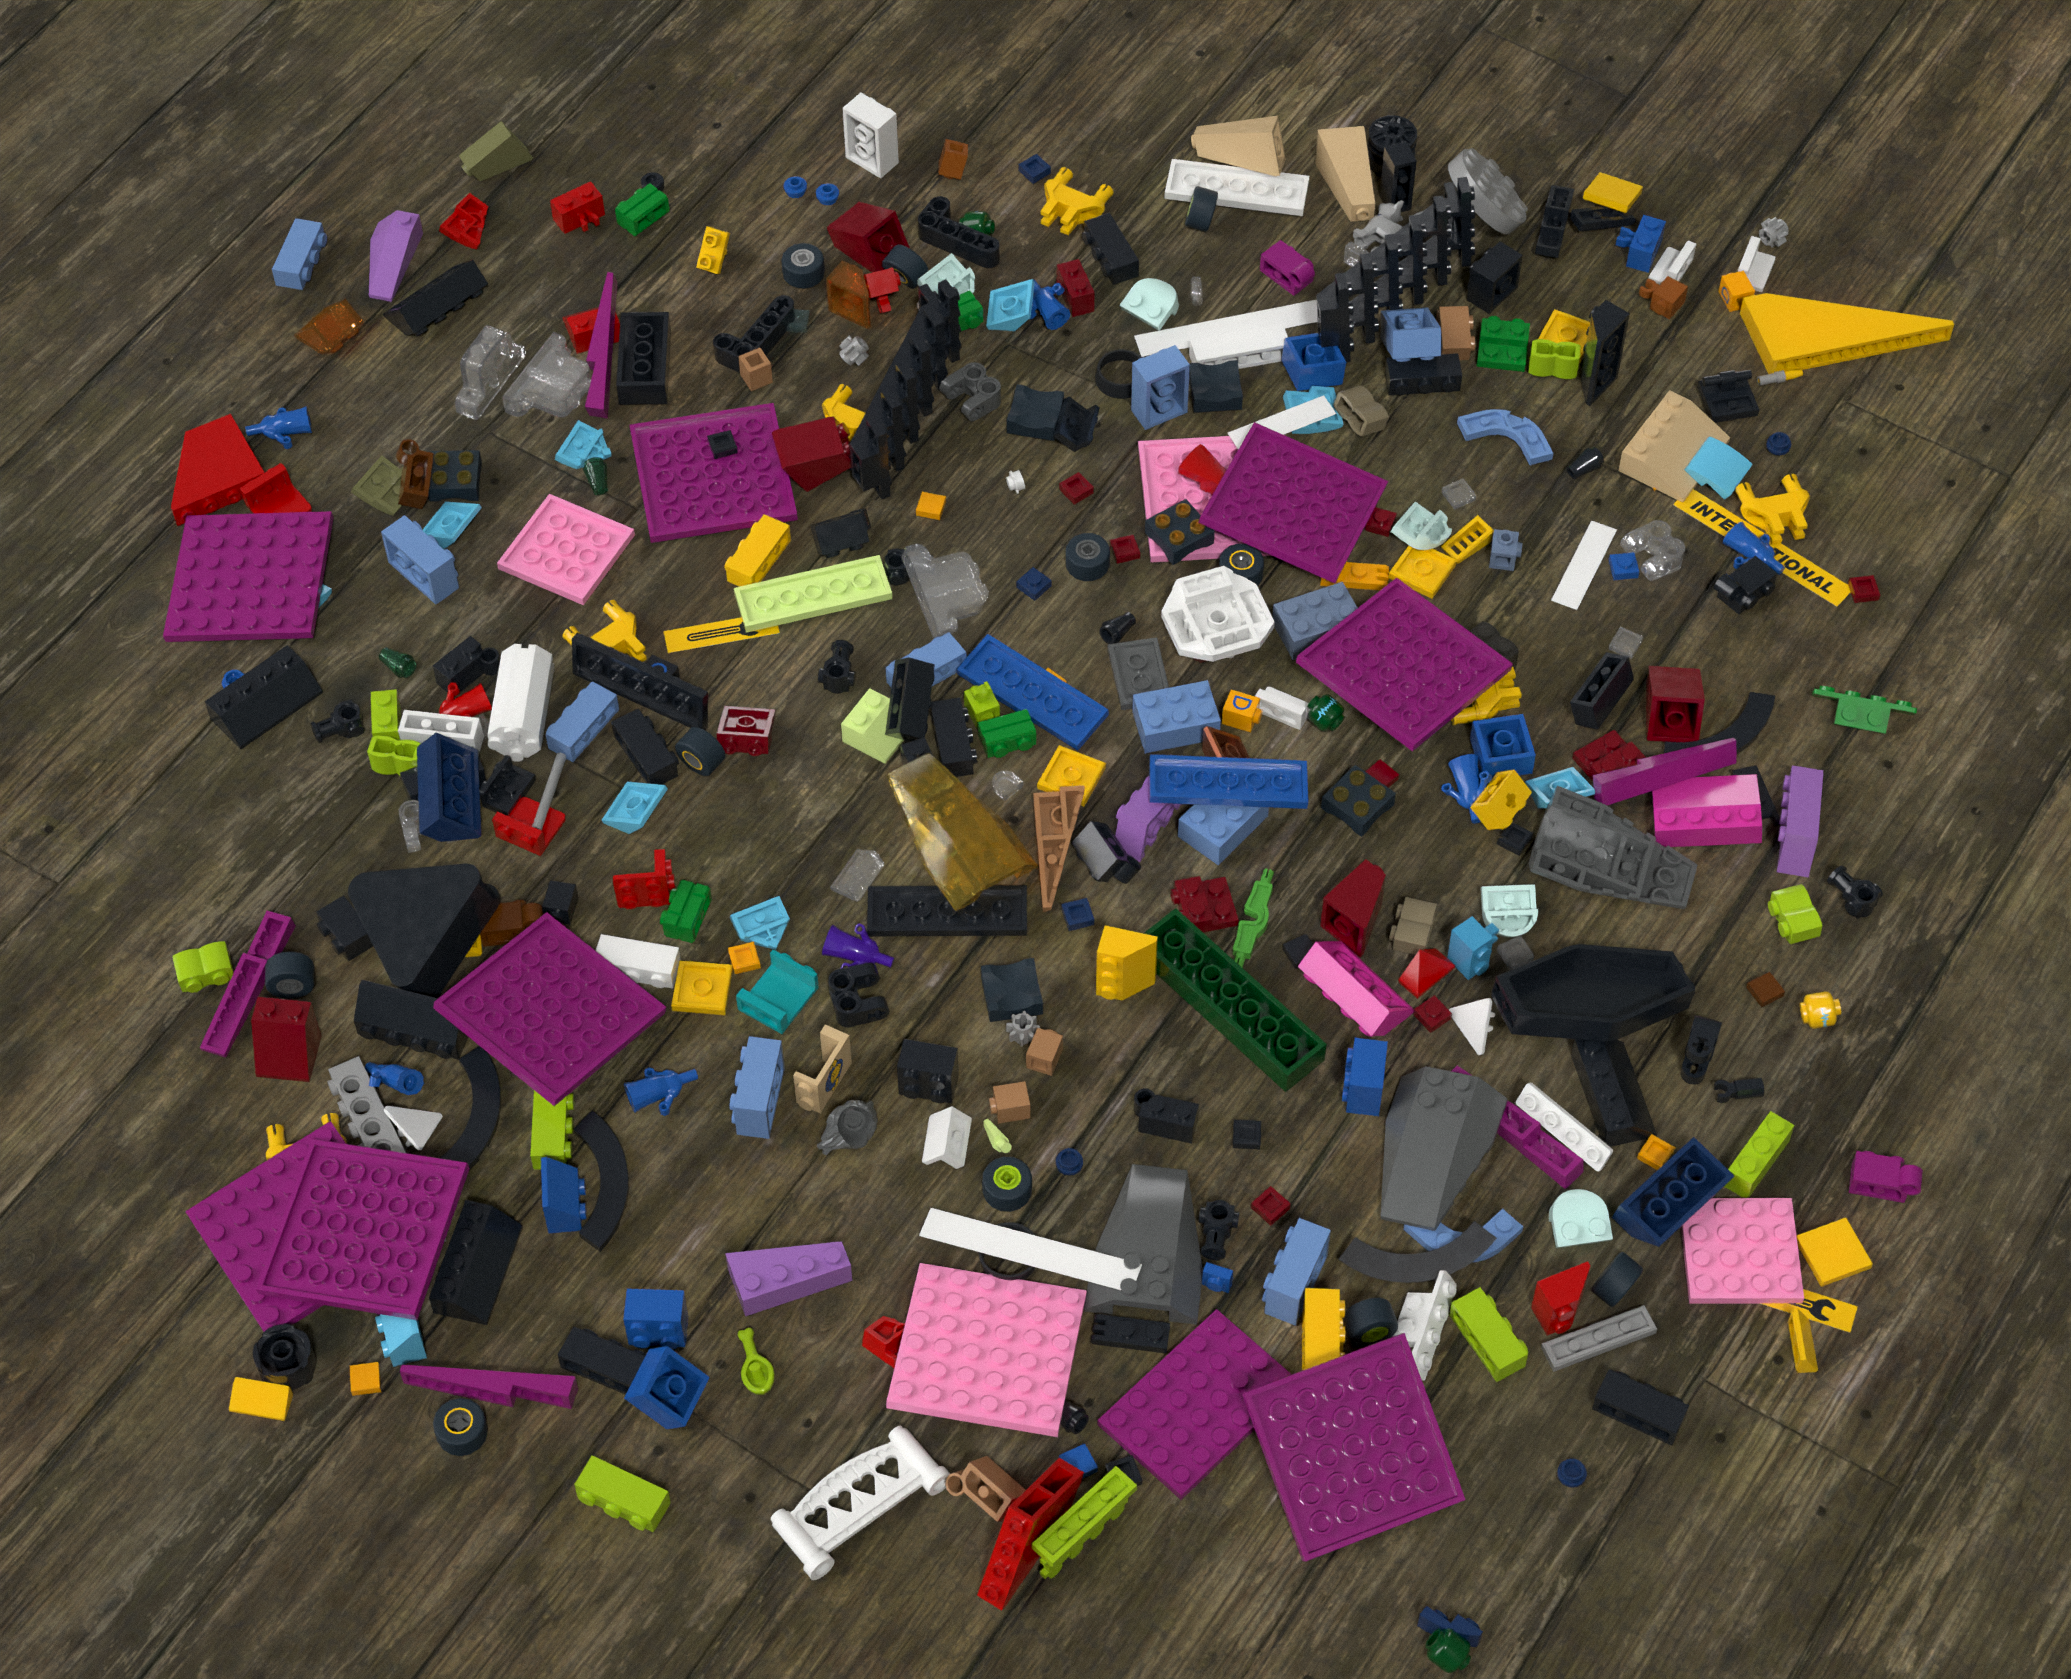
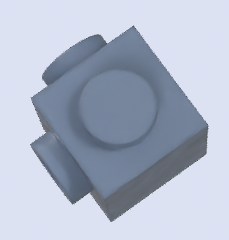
[1489,529,1523,571]

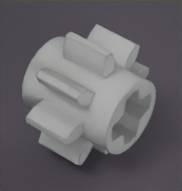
[1759,217,1789,247]
[839,336,869,366]
[1006,1011,1040,1047]

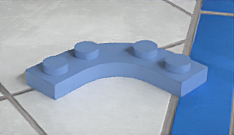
[1457,409,1553,465]
[1403,1209,1523,1262]

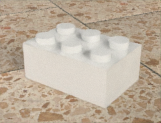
[843,93,899,178]

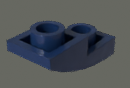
[1417,1606,1483,1647]

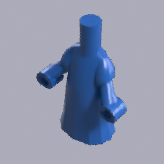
[1030,280,1071,330]
[245,406,312,449]
[1723,522,1785,575]
[1441,754,1492,824]
[365,1062,424,1095]
[624,1068,698,1116]

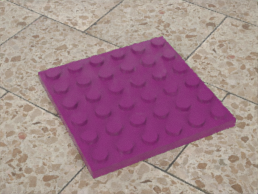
[630,403,798,543]
[1198,422,1388,583]
[163,511,334,642]
[1296,578,1513,752]
[433,912,666,1106]
[185,1121,346,1332]
[256,1139,470,1320]
[1242,1333,1465,1562]

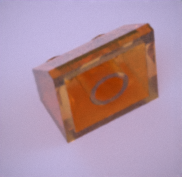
[826,260,871,329]
[294,299,364,354]

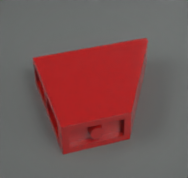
[171,414,264,526]
[977,1458,1084,1611]

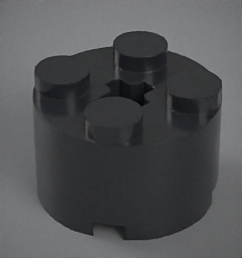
[253,1324,316,1391]

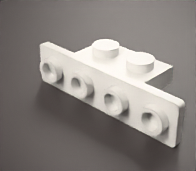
[1516,1082,1613,1171]
[1393,1270,1456,1381]

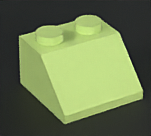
[841,688,904,764]

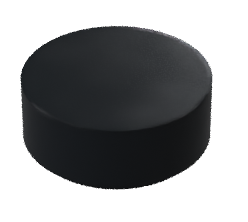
[641,172,665,192]

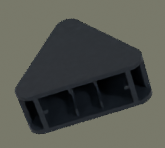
[348,863,500,998]

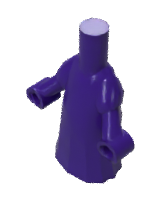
[822,924,894,969]

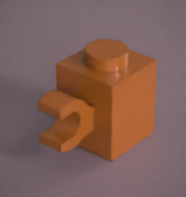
[938,139,968,180]
[1639,276,1688,319]

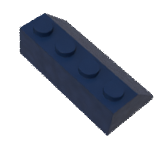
[417,732,481,842]
[1612,1137,1734,1247]

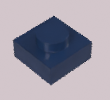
[1019,154,1051,184]
[1016,567,1052,601]
[1061,898,1095,931]

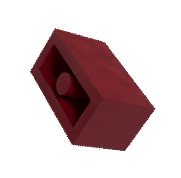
[1056,259,1095,317]

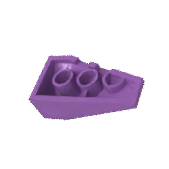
[369,210,423,302]

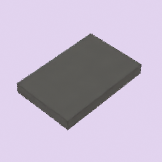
[1107,638,1169,710]

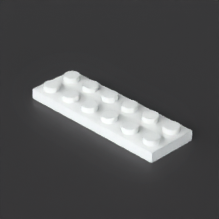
[1165,159,1309,216]

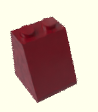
[827,202,910,273]
[772,416,851,492]
[1646,666,1705,742]
[1320,859,1386,958]
[251,997,322,1082]

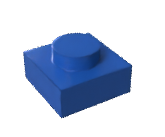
[1609,552,1639,580]
[1202,1262,1233,1293]

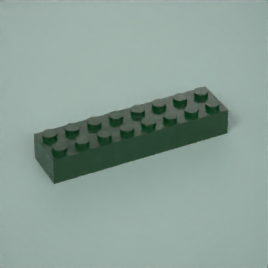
[1143,908,1327,1092]

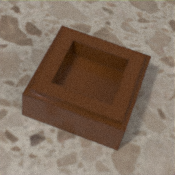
[1746,972,1785,1008]

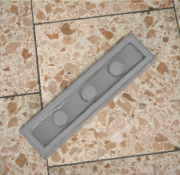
[1541,1305,1657,1372]

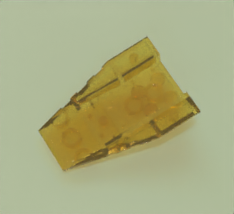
[887,753,1038,911]

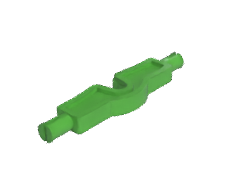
[1233,869,1274,968]

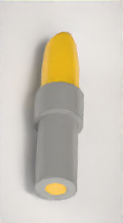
[1757,369,1803,386]

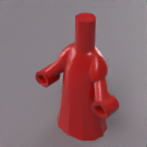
[438,683,492,717]

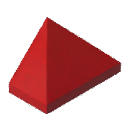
[1398,949,1455,999]

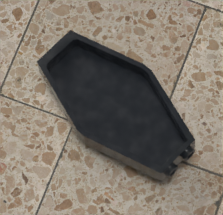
[1491,944,1695,1041]

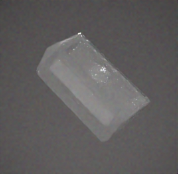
[830,849,884,901]

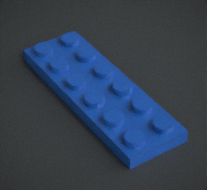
[956,634,1109,751]
[1149,754,1308,809]

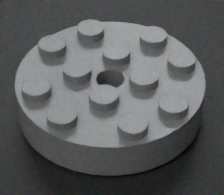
[1448,148,1528,234]

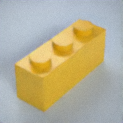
[725,514,791,587]

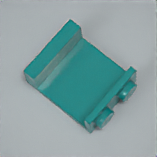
[736,950,819,1034]

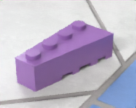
[1777,765,1823,877]
[1115,776,1182,862]
[725,1241,852,1316]

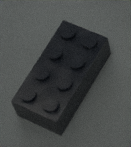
[616,312,671,405]

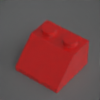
[562,307,620,354]
[1531,1261,1590,1336]

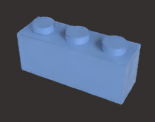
[272,218,327,290]
[886,632,966,687]
[546,681,619,762]

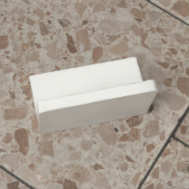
[1738,236,1775,292]
[1649,241,1696,285]
[1255,687,1310,730]
[922,1107,972,1169]

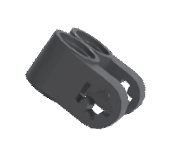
[939,362,1001,421]

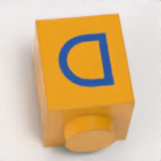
[1718,270,1755,312]
[1222,690,1263,733]

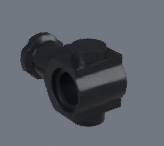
[885,548,934,585]
[818,640,856,694]
[310,700,364,743]
[1827,865,1883,919]
[1199,1200,1240,1261]

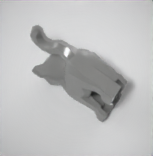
[1353,200,1422,252]

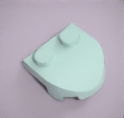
[917,253,975,295]
[1120,278,1179,331]
[1390,502,1452,550]
[1481,884,1538,937]
[1549,1189,1613,1248]

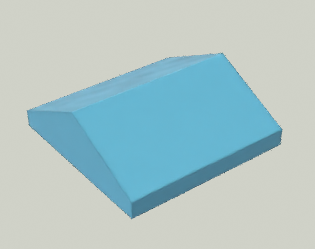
[986,279,1035,331]
[423,502,482,549]
[1526,767,1595,808]
[602,782,668,834]

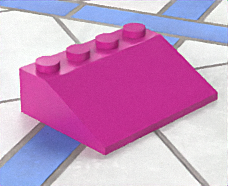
[1652,774,1762,847]

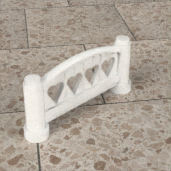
[771,1426,950,1580]

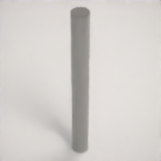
[532,753,566,831]

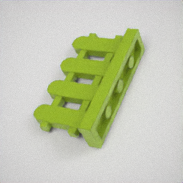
[1032,1466,1137,1579]

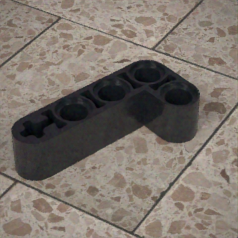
[918,196,1000,268]
[713,295,795,373]

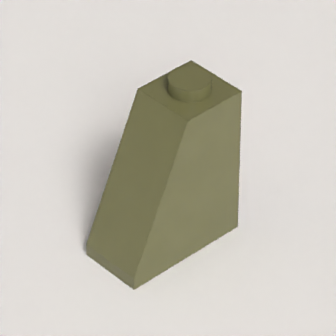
[459,121,533,181]

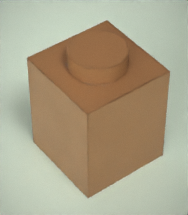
[739,348,773,391]
[1026,1028,1063,1076]
[989,1081,1030,1124]

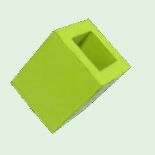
[964,681,1000,729]

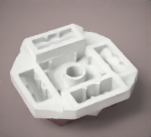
[1161,566,1274,663]

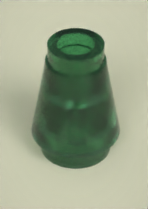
[583,457,608,495]
[379,647,416,678]

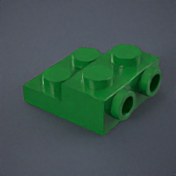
[1477,316,1530,372]

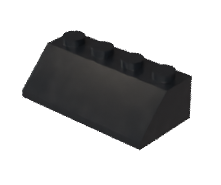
[383,259,488,336]
[1580,300,1630,406]
[205,645,323,750]
[354,980,469,1060]
[1571,1039,1657,1147]
[429,1200,523,1325]

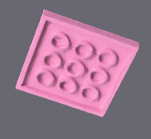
[497,494,635,605]
[1681,1198,1804,1304]

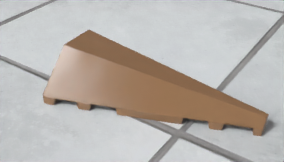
[1033,785,1085,912]

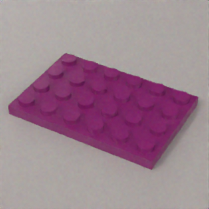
[1097,1309,1292,1500]

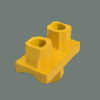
[697,226,730,274]

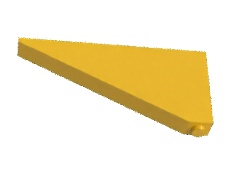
[1740,293,1954,374]

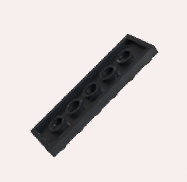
[572,633,708,730]
[867,885,1027,937]

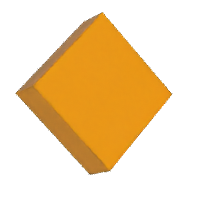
[916,492,946,520]
[728,942,761,974]
[1637,1134,1676,1170]
[350,1362,381,1396]

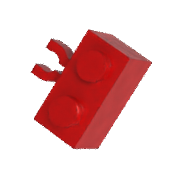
[550,181,605,234]
[858,268,901,313]

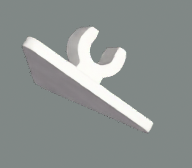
[1449,998,1495,1055]
[384,1106,443,1150]

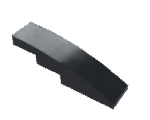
[1535,185,1574,258]

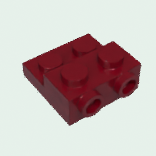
[717,706,775,756]
[1572,730,1646,781]
[1170,876,1239,932]

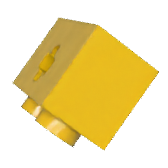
[1470,770,1532,830]

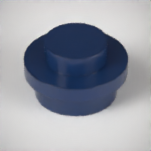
[1766,432,1791,455]
[1056,1148,1083,1175]
[1557,1459,1587,1488]

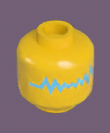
[1800,991,1841,1029]

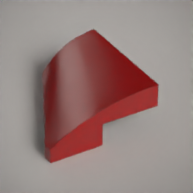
[439,193,488,250]
[1178,444,1226,494]
[862,1316,905,1368]

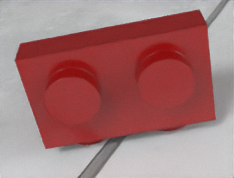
[240,463,312,514]
[492,797,566,856]
[613,849,675,909]

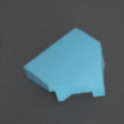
[555,420,611,469]
[730,896,790,950]

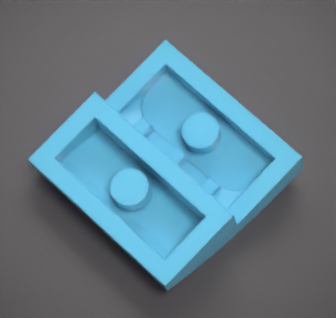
[1283,386,1343,434]
[1684,436,1753,499]

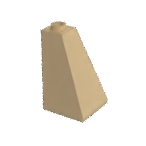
[1191,116,1286,176]
[1315,126,1375,221]

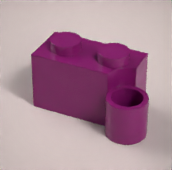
[1260,240,1315,296]
[1849,1151,1923,1203]

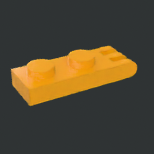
[1320,562,1389,590]

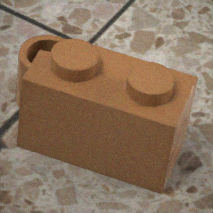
[1436,306,1475,360]
[945,1456,1026,1522]

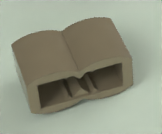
[1333,386,1389,436]
[1389,897,1437,955]

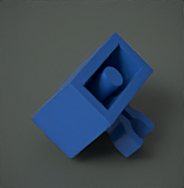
[1616,215,1666,273]

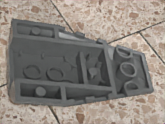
[1529,785,1698,909]
[1381,1066,1508,1231]
[1084,1164,1203,1325]

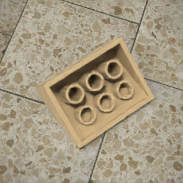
[1618,390,1730,502]

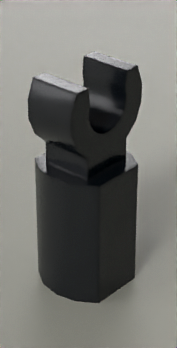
[1713,1078,1764,1103]

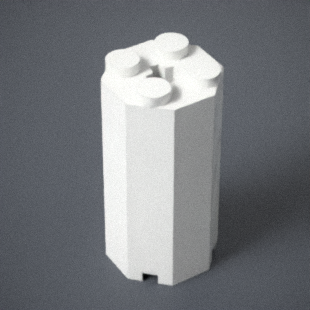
[488,644,554,762]

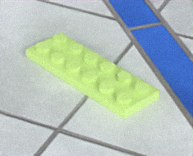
[734,555,892,632]

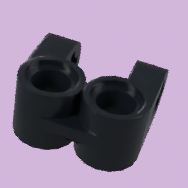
[828,963,890,1028]
[1680,1015,1722,1085]

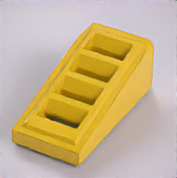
[1441,515,1494,564]

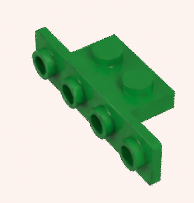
[1812,686,1917,734]

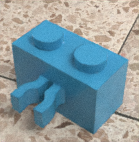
[1447,916,1499,980]

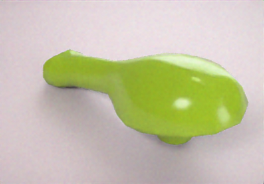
[737,1327,774,1395]

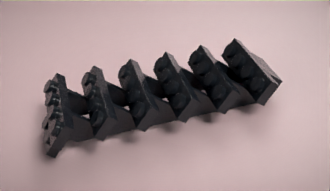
[1316,177,1475,363]
[850,279,962,500]

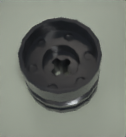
[1367,115,1417,176]

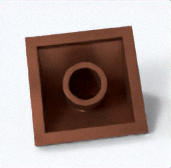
[1202,726,1250,758]

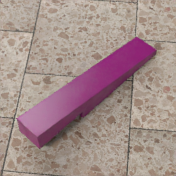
[585,272,618,419]
[1593,738,1737,805]
[200,910,296,1058]
[1451,1065,1583,1189]
[400,1365,578,1409]

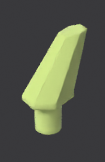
[983,1119,1012,1153]

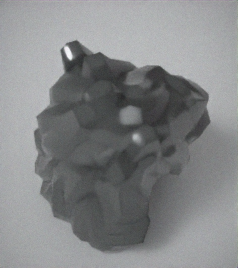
[817,1100,878,1155]

